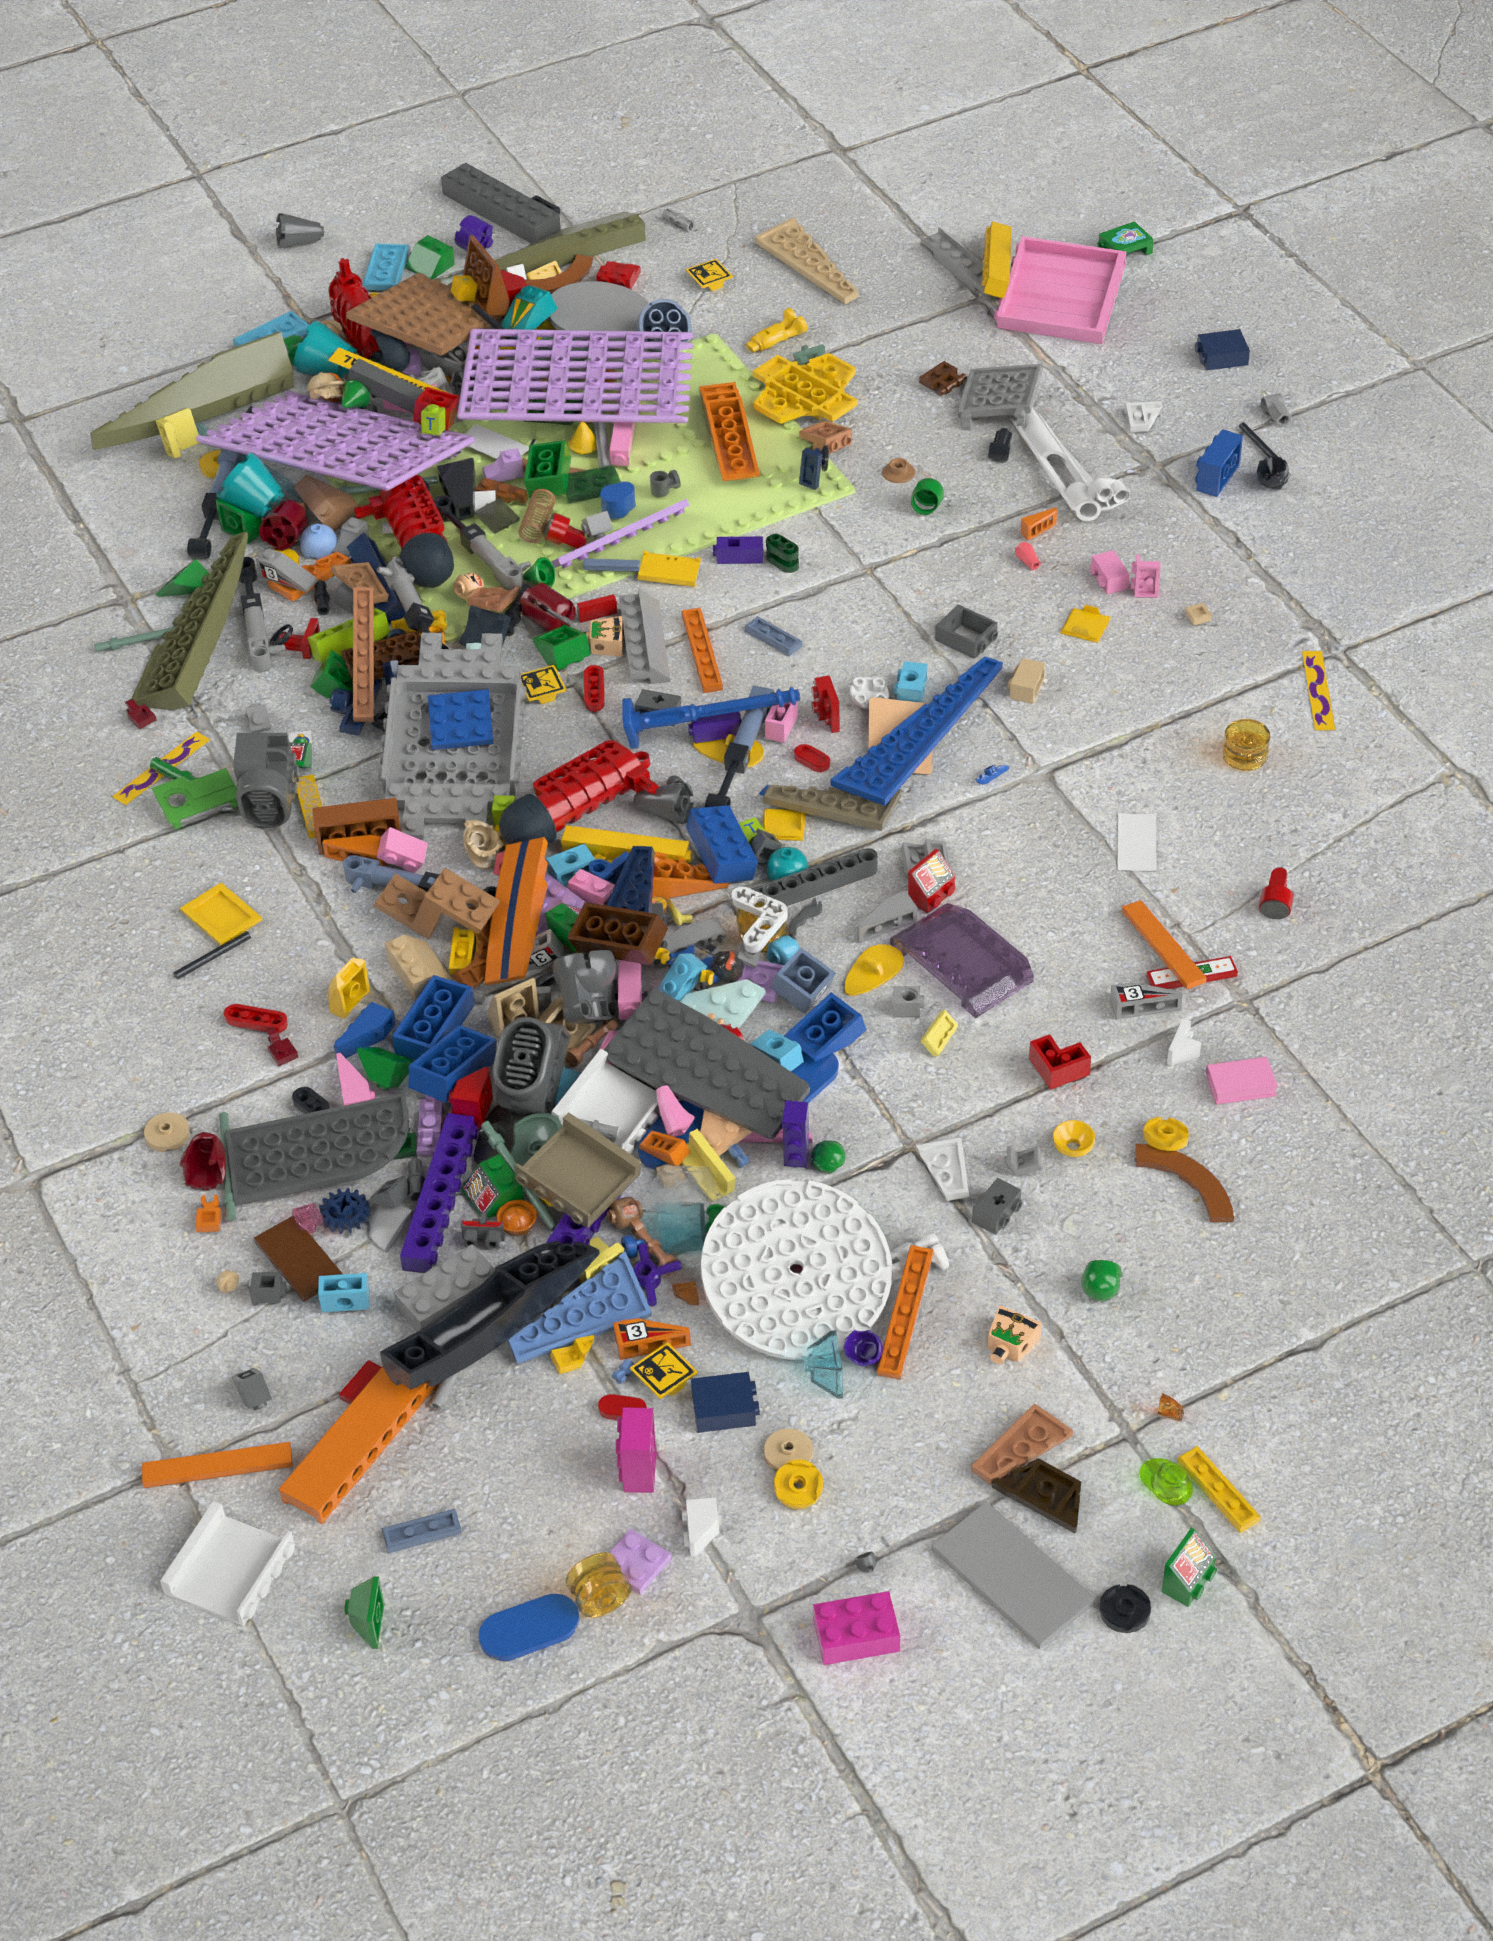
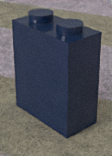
[1195,329,1250,371]
[691,1371,760,1433]

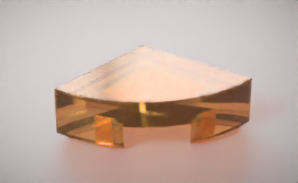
[672,1281,699,1305]
[1158,1393,1184,1422]

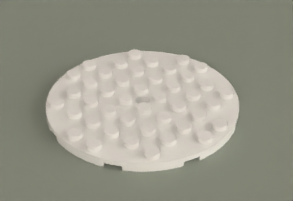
[701,1179,892,1360]

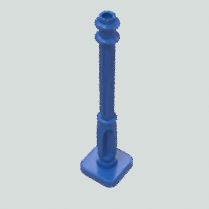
[622,687,800,749]

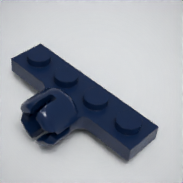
[330,679,382,736]

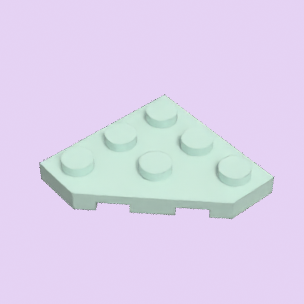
[680,979,766,1029]

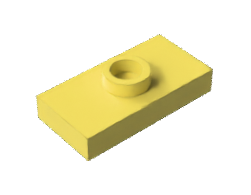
[920,1010,959,1057]

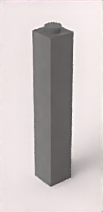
[348,359,424,414]

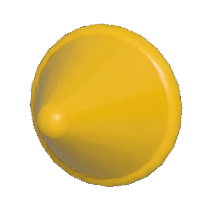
[569,422,597,454]

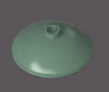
[511,1113,563,1166]

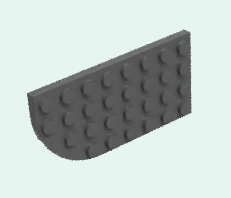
[225,1093,409,1206]

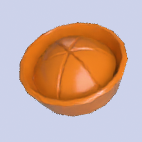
[497,1200,537,1236]

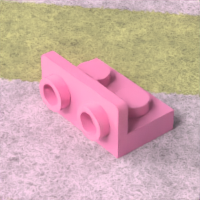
[1130,555,1161,598]

